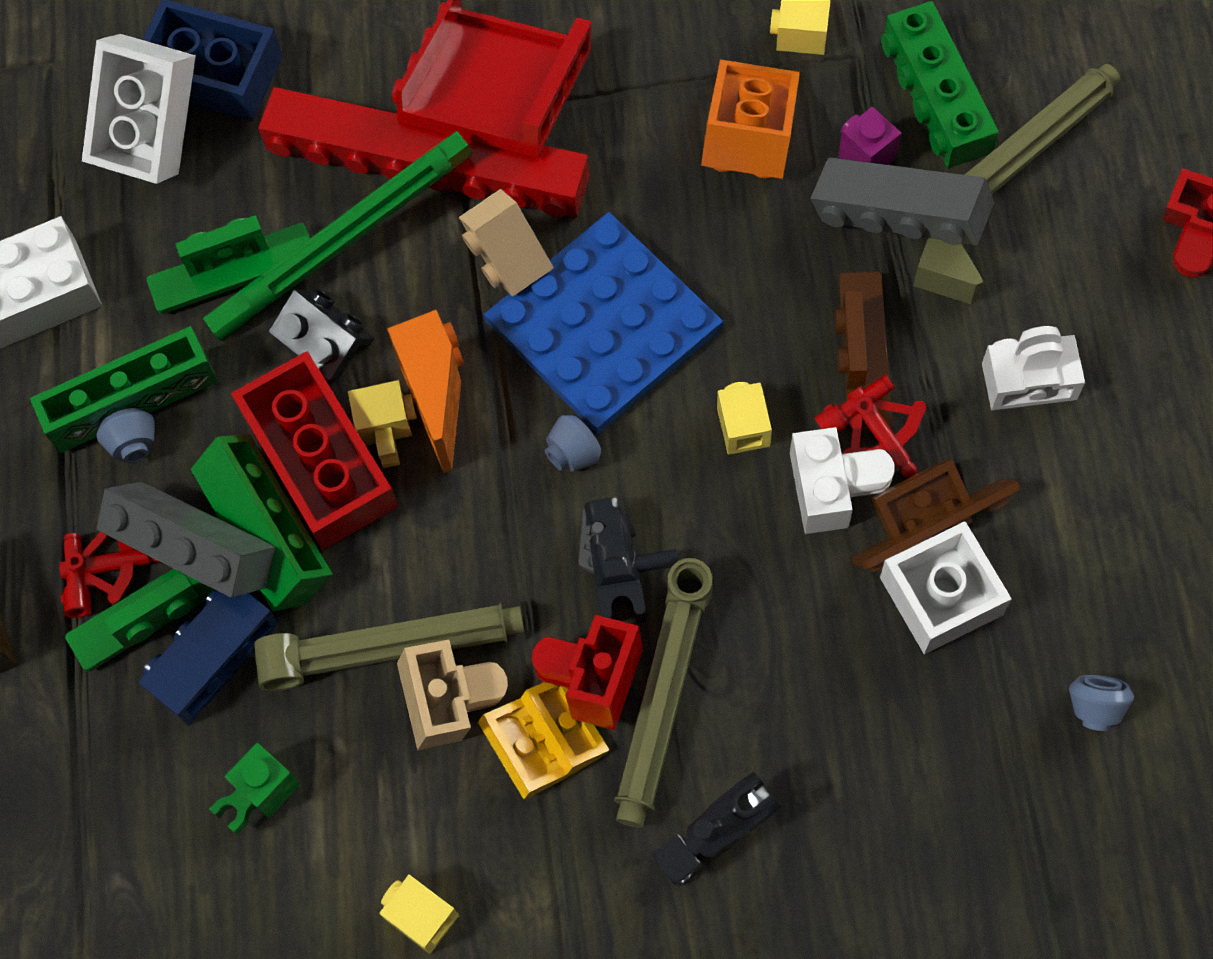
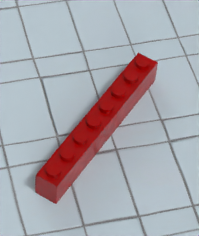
[258,87,590,218]

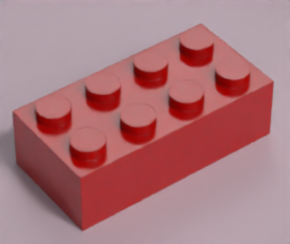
[231,351,399,551]

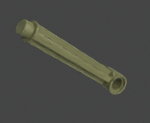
[965,64,1120,195]
[614,558,712,828]
[254,602,524,691]

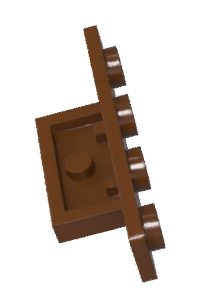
[834,272,892,432]
[851,459,1021,572]

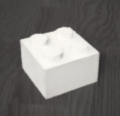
[880,521,1011,654]

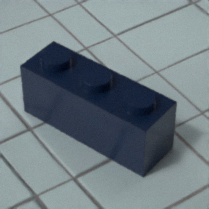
[138,589,279,726]

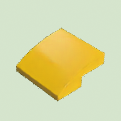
[478,682,609,800]

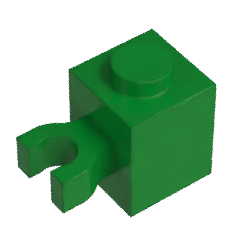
[209,742,300,836]

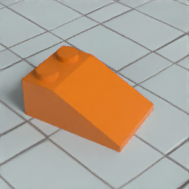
[701,59,800,179]
[387,310,464,473]

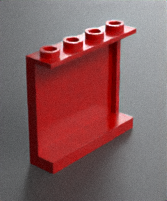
[392,0,592,158]

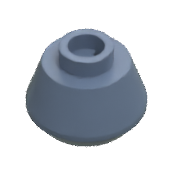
[96,408,155,464]
[545,415,601,472]
[1069,675,1134,731]

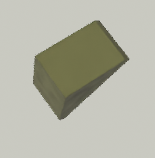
[913,238,984,304]

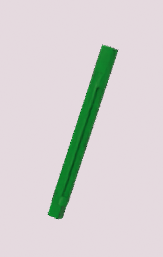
[203,131,473,341]

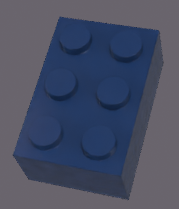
[142,0,283,122]

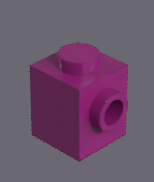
[838,106,901,165]

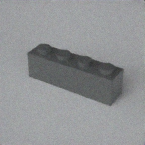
[810,157,995,245]
[96,482,276,598]

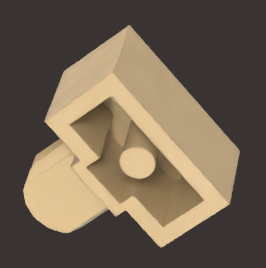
[459,189,554,297]
[397,639,508,750]

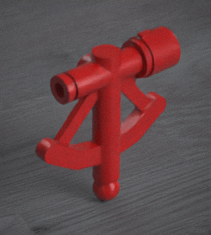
[814,374,926,478]
[59,532,160,618]

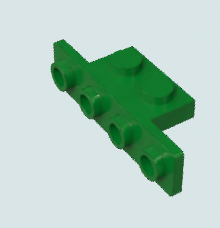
[147,215,310,314]
[65,569,214,672]

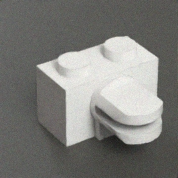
[982,326,1085,410]
[790,427,894,534]

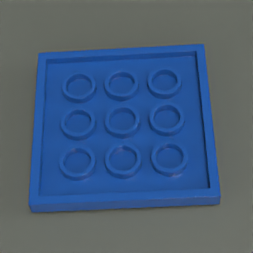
[484,212,723,435]

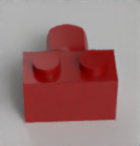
[1163,168,1213,278]
[532,615,643,730]

